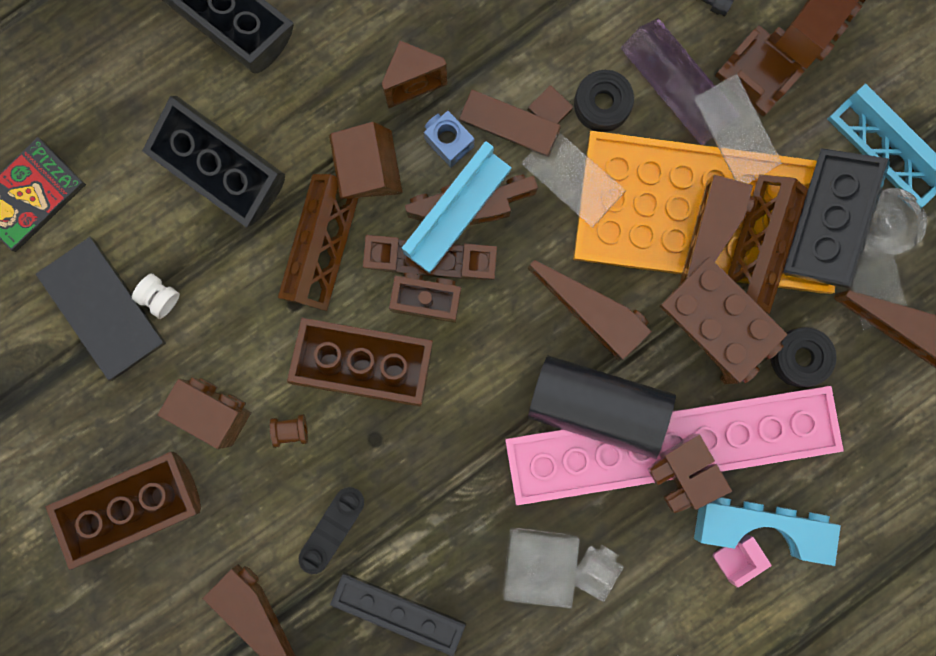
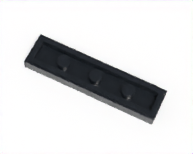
[330,572,466,656]

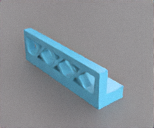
[827,83,936,209]
[402,141,512,274]

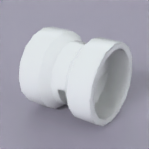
[132,273,180,319]

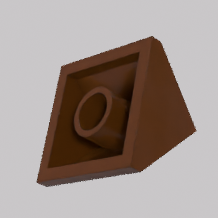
[381,41,447,108]
[329,122,403,199]

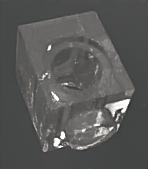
[571,545,624,602]

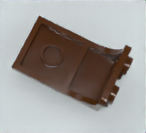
[659,257,788,384]

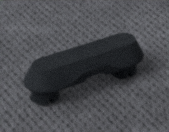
[299,487,364,574]

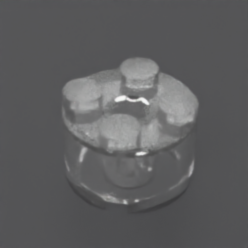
[862,188,927,260]

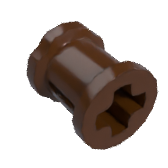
[270,414,308,448]

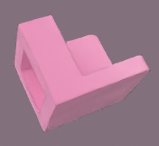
[713,534,772,587]

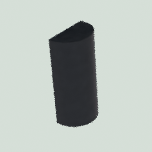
[162,0,294,73]
[142,96,285,227]
[528,355,676,459]

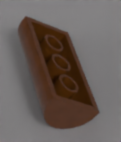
[287,318,433,407]
[45,452,201,570]

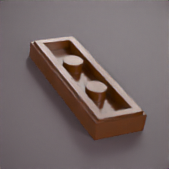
[459,90,561,157]

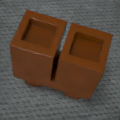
[648,433,732,513]

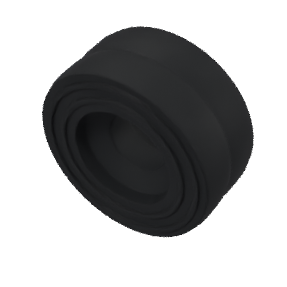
[574,69,634,132]
[771,327,836,387]

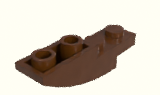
[405,174,538,225]

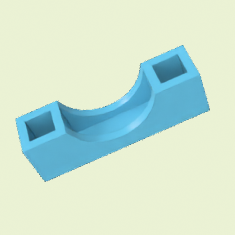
[694,497,841,566]

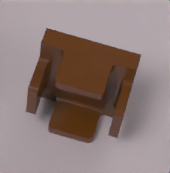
[715,25,806,117]

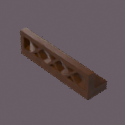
[278,174,358,311]
[728,174,808,314]

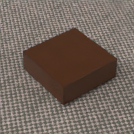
[527,85,573,124]

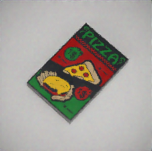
[0,137,86,252]

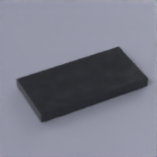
[783,148,890,289]
[36,237,166,381]

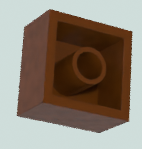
[158,377,252,449]

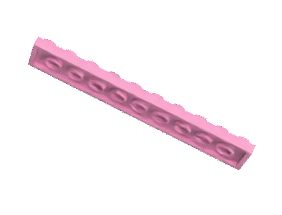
[505,386,843,505]

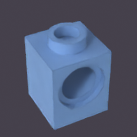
[424,111,475,168]

